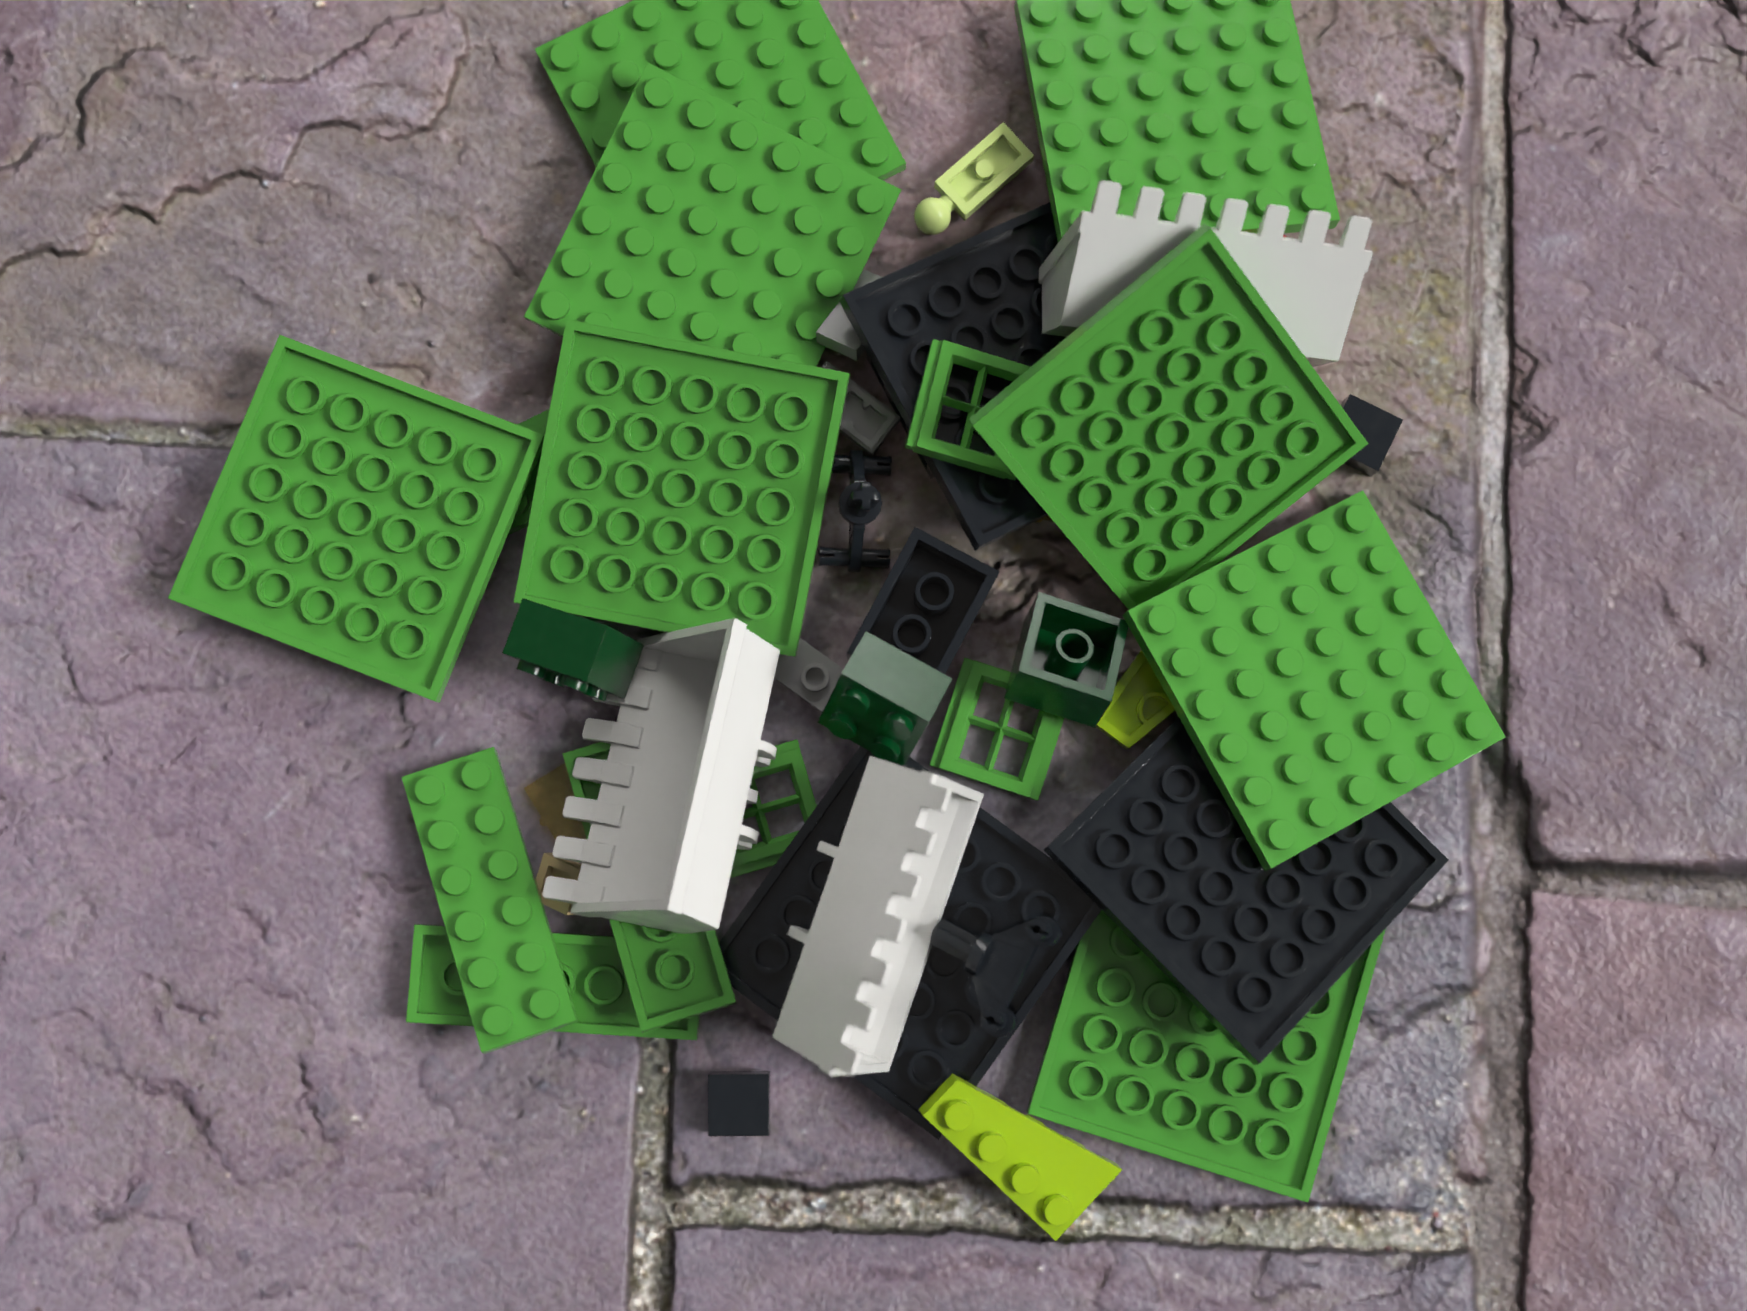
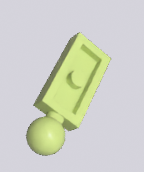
[914,122,1034,235]

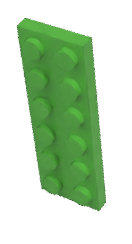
[562,742,737,1033]
[402,747,579,1054]
[406,924,700,1040]

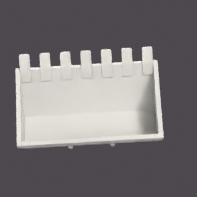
[1039,180,1373,367]
[542,618,780,934]
[772,756,984,1076]

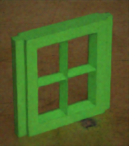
[904,339,1031,480]
[929,657,1064,801]
[730,739,817,878]

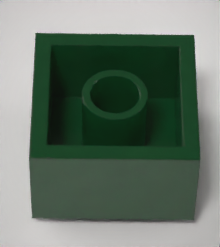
[1004,592,1128,728]
[502,598,644,702]
[818,631,952,767]

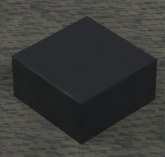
[1341,394,1403,477]
[708,1071,771,1136]

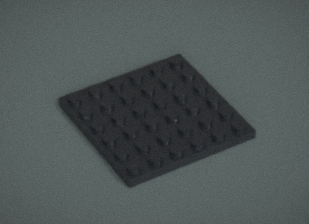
[840,202,1067,551]
[1044,717,1449,1065]
[719,746,1101,1140]

